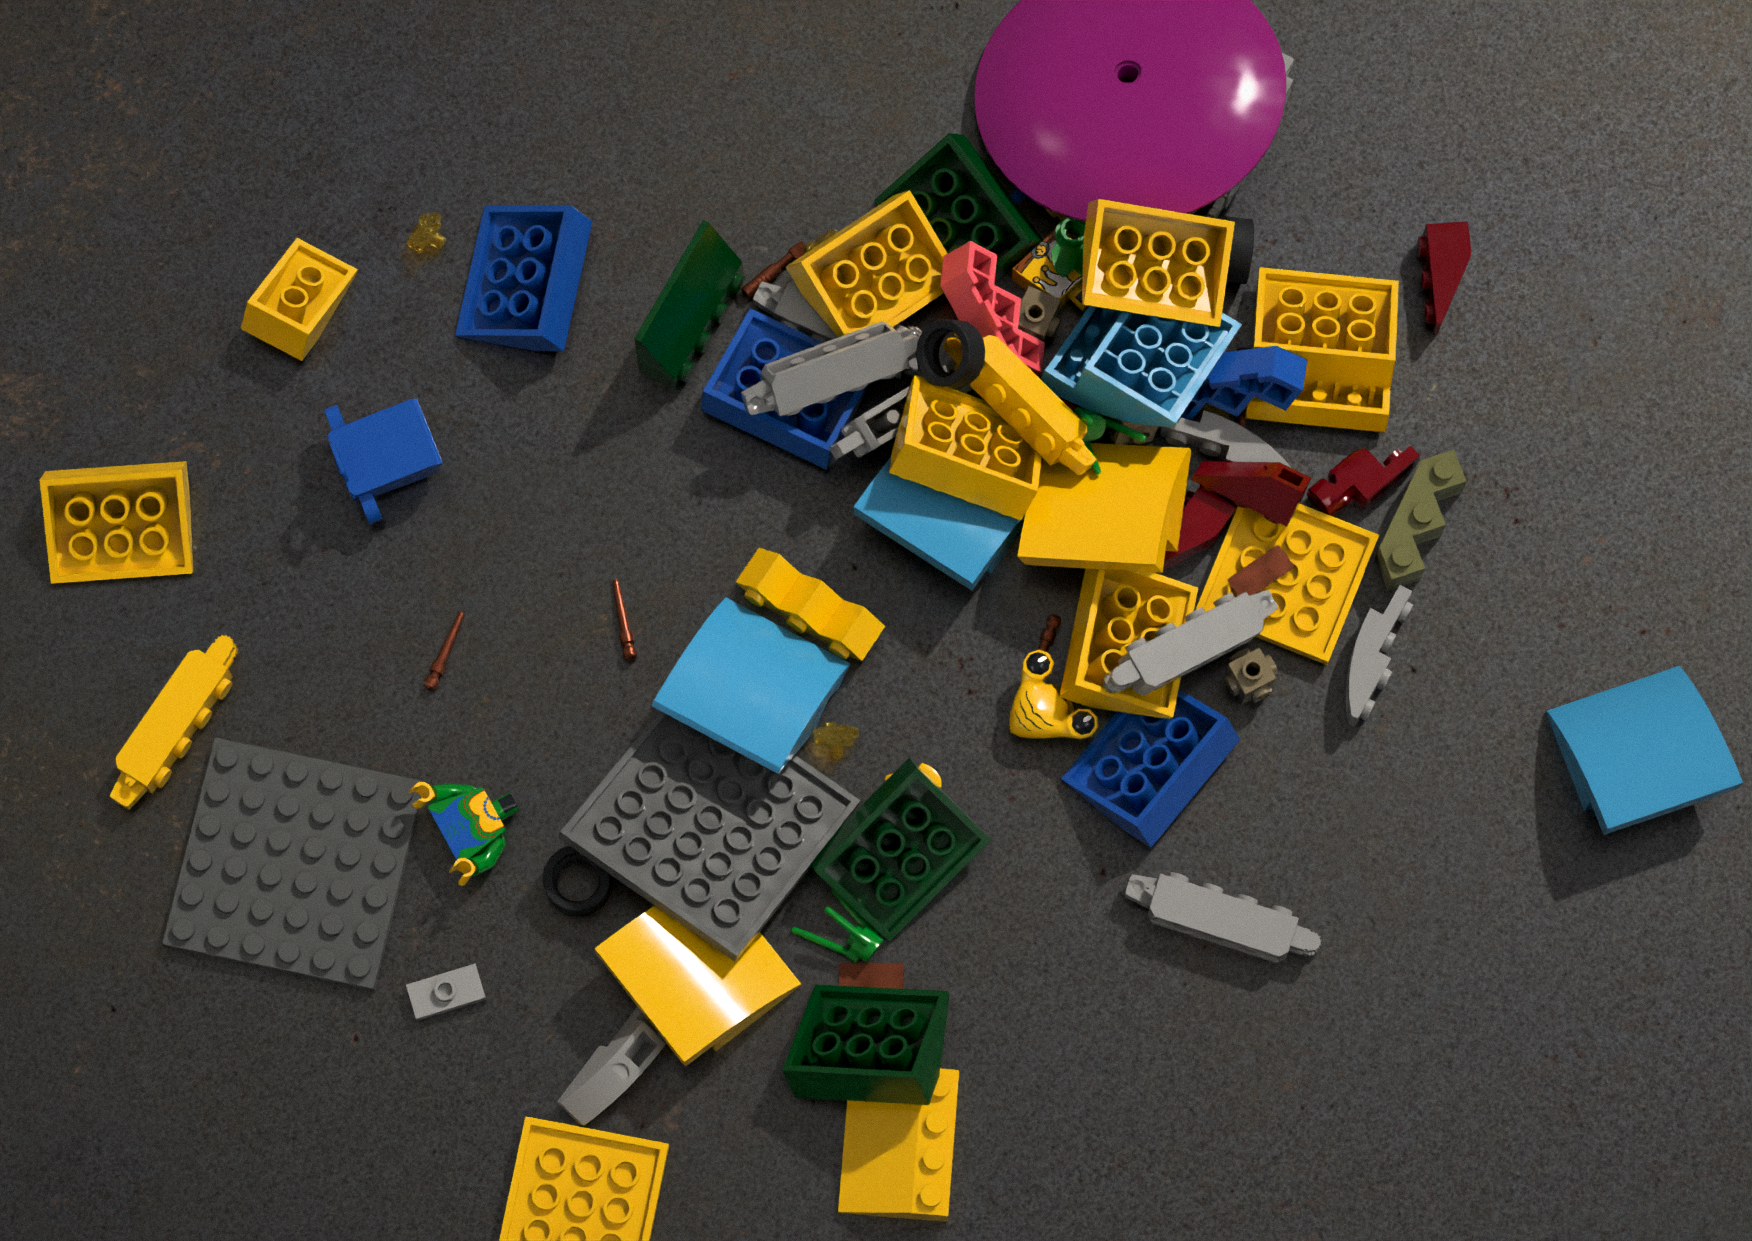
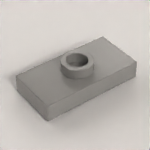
[406,963,487,1021]

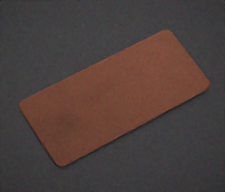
[1228,545,1294,596]
[839,963,904,989]

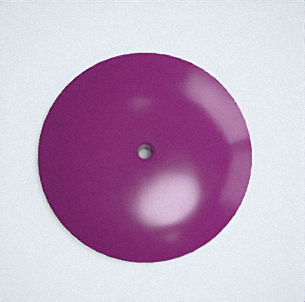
[974,0,1287,222]

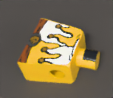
[1012,230,1089,312]

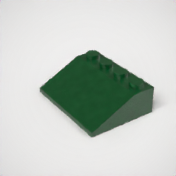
[874,133,1043,298]
[634,220,746,390]
[811,758,991,942]
[782,985,950,1105]

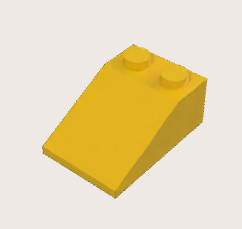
[241,238,358,361]

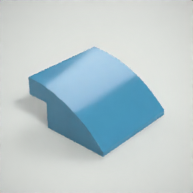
[1041,306,1242,427]
[854,457,1026,591]
[651,597,850,774]
[1546,666,1743,835]

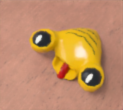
[1009,650,1098,740]

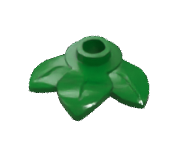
[1051,218,1085,277]

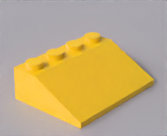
[786,190,948,337]
[1082,199,1235,327]
[889,375,1042,521]
[39,461,193,584]
[1059,568,1198,719]
[838,1068,959,1222]

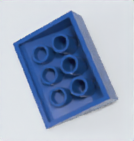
[455,205,593,351]
[701,308,870,470]
[1061,689,1241,847]

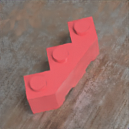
[940,241,1045,375]

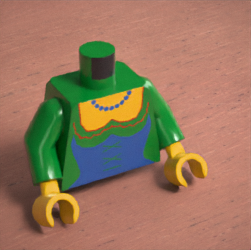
[408,782,520,886]

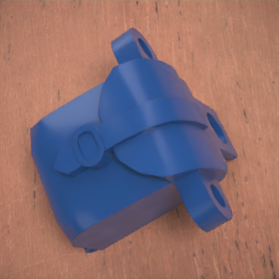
[324,399,443,524]

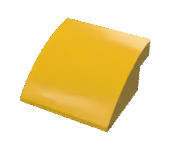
[1245,267,1399,433]
[1017,443,1191,573]
[595,906,801,1067]

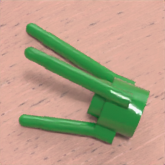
[1074,407,1146,475]
[791,889,883,963]

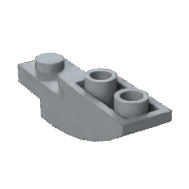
[1160,410,1291,468]
[1346,585,1413,727]
[557,1006,666,1126]

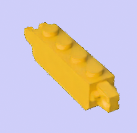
[943,333,1097,475]
[110,635,238,810]

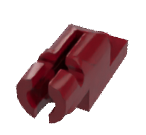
[1307,445,1420,516]

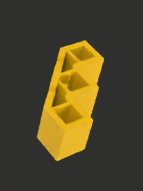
[736,548,885,661]

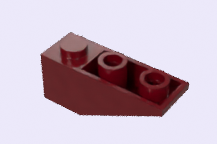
[1418,221,1471,334]
[1191,461,1311,526]
[1157,485,1236,574]

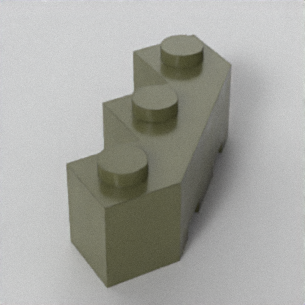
[1375,449,1467,591]

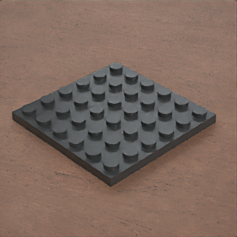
[559,711,861,962]
[162,737,424,991]

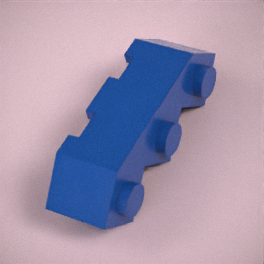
[1181,346,1307,420]

